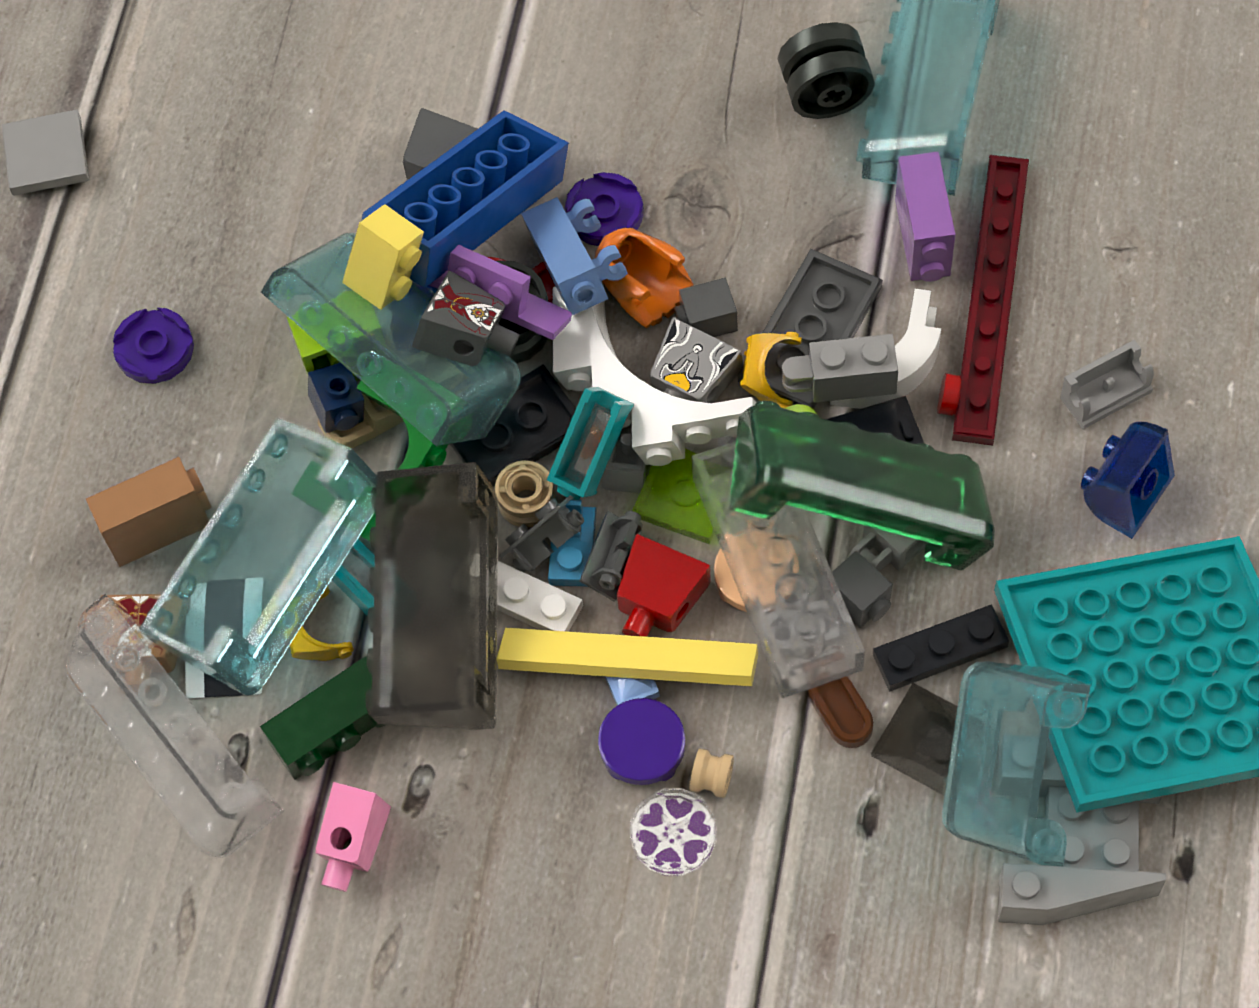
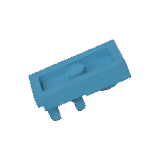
[548,500,596,587]

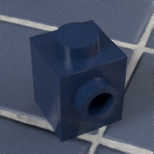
[308,361,364,434]

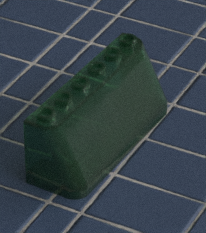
[729,401,995,571]

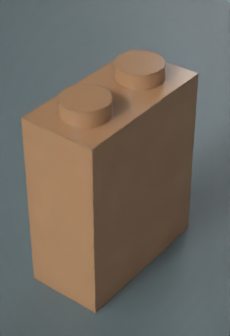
[86,457,212,567]

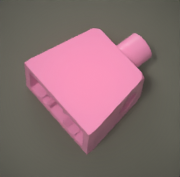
[315,782,391,892]

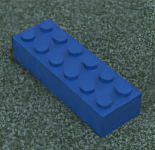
[362,110,569,288]

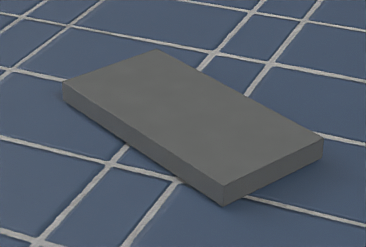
[738,249,883,409]

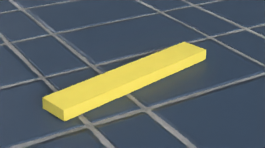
[496,628,758,686]

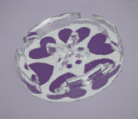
[630,788,717,876]

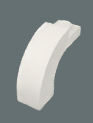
[830,289,941,408]

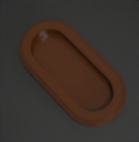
[808,667,874,748]

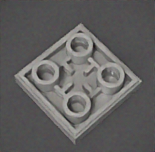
[2,109,89,196]

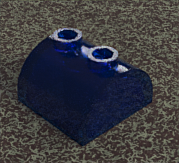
[1081,422,1175,539]

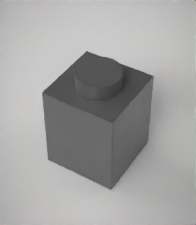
[674,277,738,337]
[824,551,893,628]

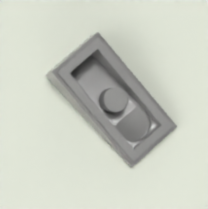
[602,423,648,493]

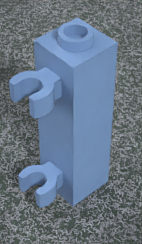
[521,197,628,315]

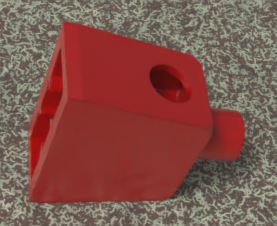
[617,534,711,637]

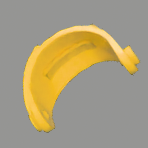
[740,332,802,411]
[275,583,354,661]

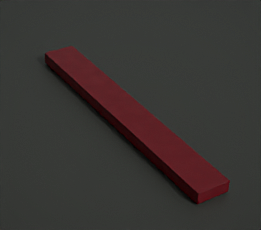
[952,155,1029,446]

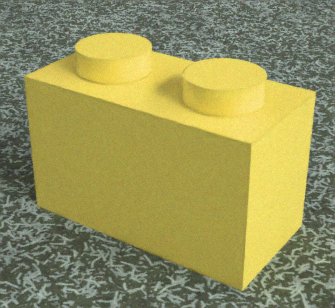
[342,204,424,310]

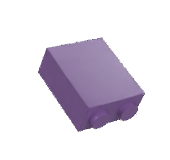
[895,152,955,281]

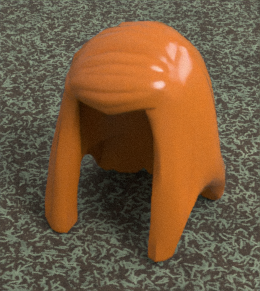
[595,228,694,328]

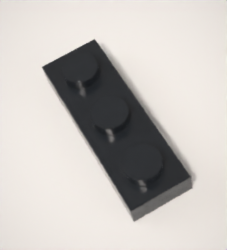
[873,604,1009,692]

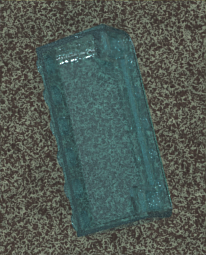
[856,0,1000,196]
[261,233,521,446]
[138,418,383,696]

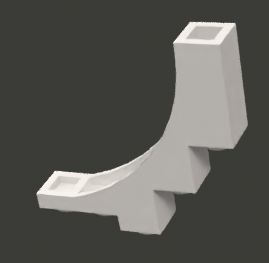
[553,287,765,466]

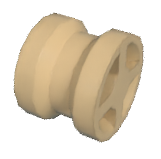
[690,748,734,798]

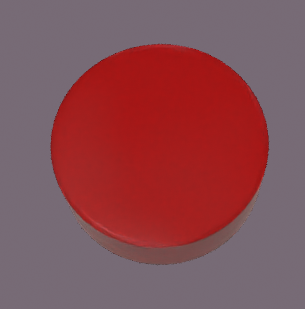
[937,373,962,416]

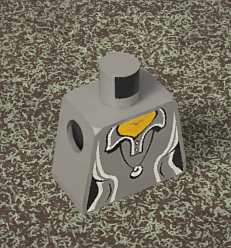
[650,317,743,404]

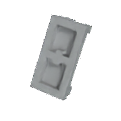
[1060,340,1154,429]

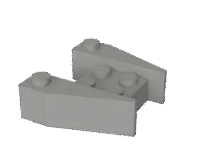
[998,735,1166,925]

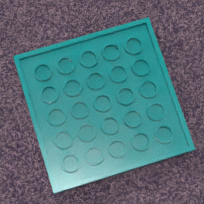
[994,536,1259,813]

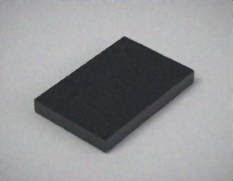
[449,364,576,493]

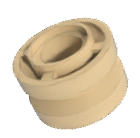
[495,461,556,527]

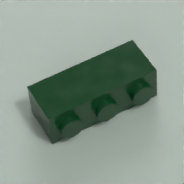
[260,654,402,780]

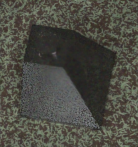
[871,683,990,798]

